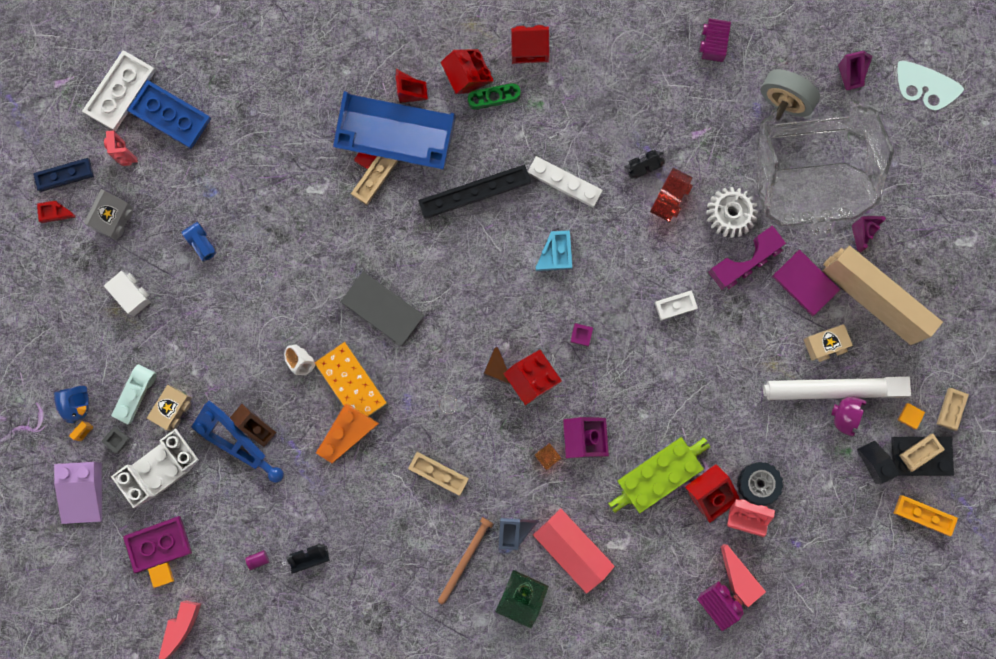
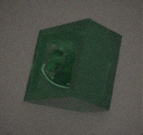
[495,570,549,628]

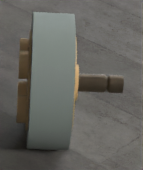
[760,69,820,121]

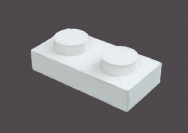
[655,290,698,321]

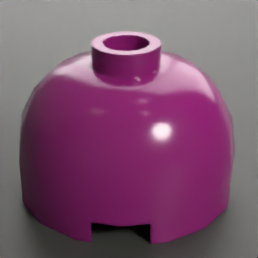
[831,397,866,437]

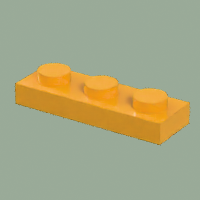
[893,495,958,536]

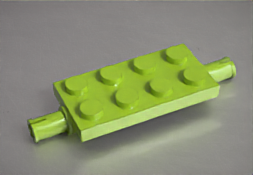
[608,437,711,514]

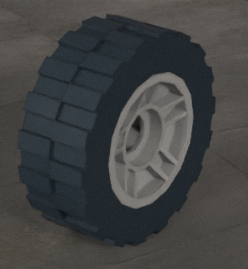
[737,462,784,506]

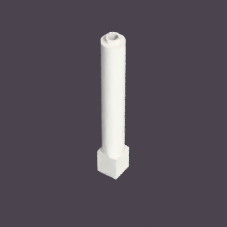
[763,376,911,400]

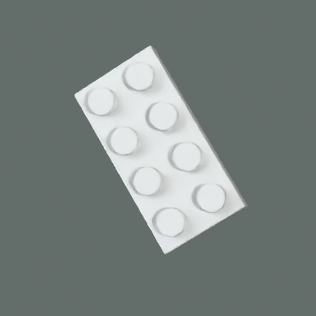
[82,50,156,132]

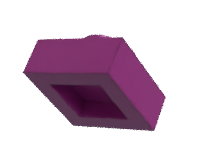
[570,323,593,347]

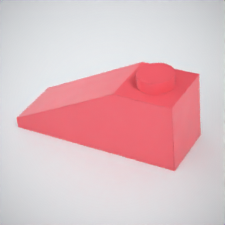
[721,544,766,607]

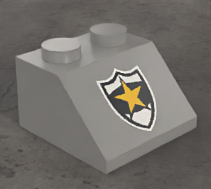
[84,189,133,241]

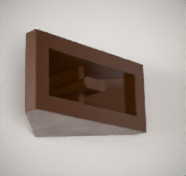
[484,347,511,386]

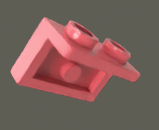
[104,130,138,166]
[727,499,775,537]

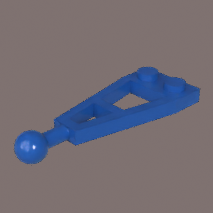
[191,400,284,483]

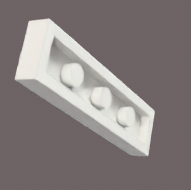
[528,156,602,208]

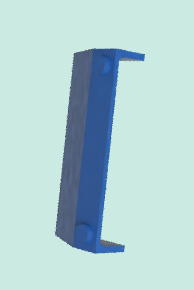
[333,91,456,170]

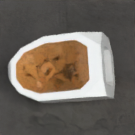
[284,344,315,375]

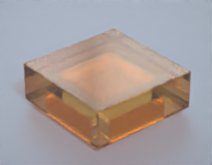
[534,443,561,470]

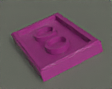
[772,249,841,317]
[123,516,192,574]

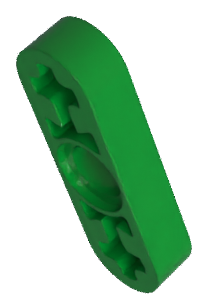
[468,83,521,110]

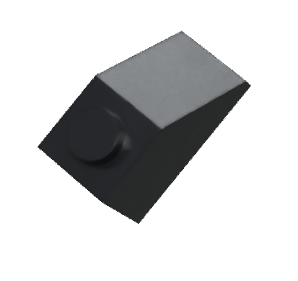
[857,441,900,484]

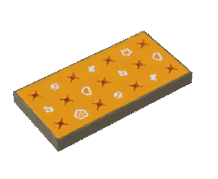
[314,341,388,417]

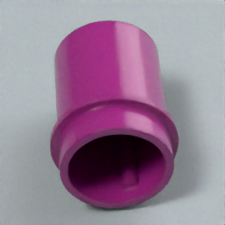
[245,550,269,571]

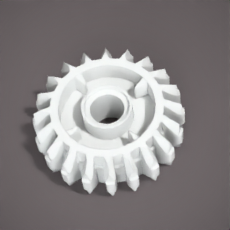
[706,187,758,238]

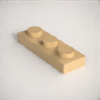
[351,156,398,205]
[408,452,469,496]

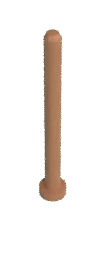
[438,517,494,605]

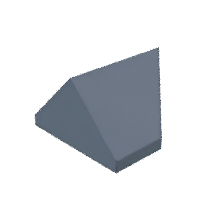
[499,518,539,550]

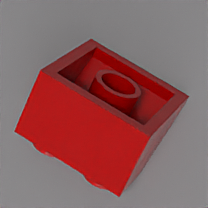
[685,464,740,523]

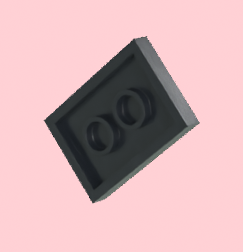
[891,437,954,476]

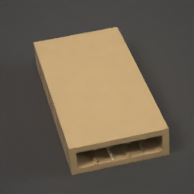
[822,245,943,345]

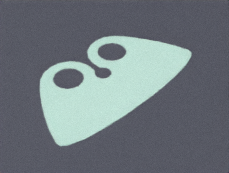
[897,61,964,110]

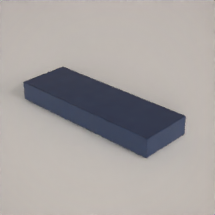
[33,158,94,192]

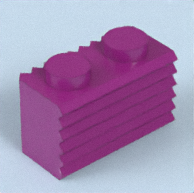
[699,18,731,62]
[697,581,744,631]

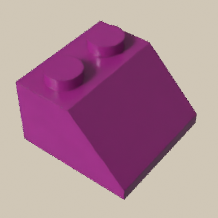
[563,417,609,458]

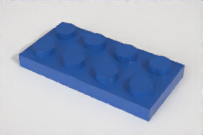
[127,80,211,149]

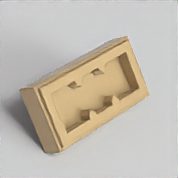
[937,388,969,431]
[899,434,945,472]

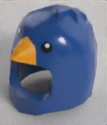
[54,386,89,423]

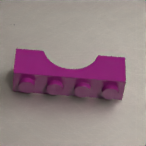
[708,225,786,290]

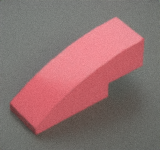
[159,601,201,659]

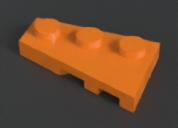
[316,403,380,463]

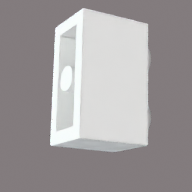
[104,271,151,317]

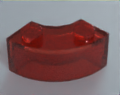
[650,168,693,222]

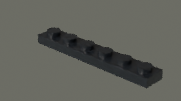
[418,164,531,219]

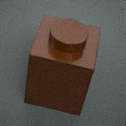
[230,404,277,447]

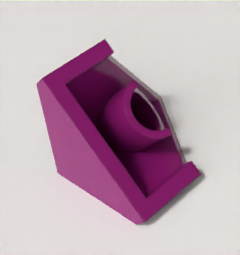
[851,216,886,253]

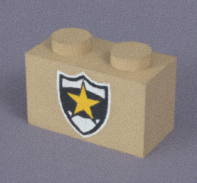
[803,324,853,362]
[147,385,192,431]

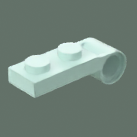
[111,364,157,424]

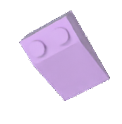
[54,462,102,524]

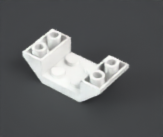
[111,428,199,508]

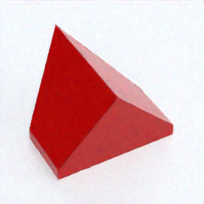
[396,69,428,103]

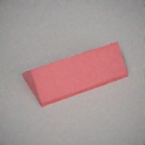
[533,508,615,594]

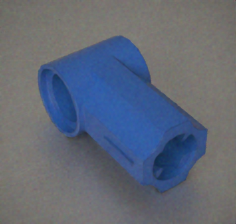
[181,221,216,262]

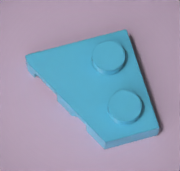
[536,230,572,271]

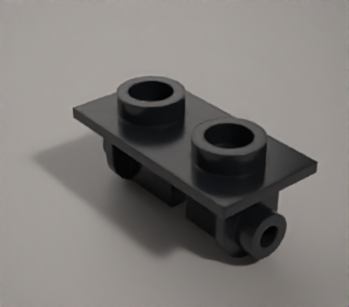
[624,150,665,179]
[286,543,330,574]

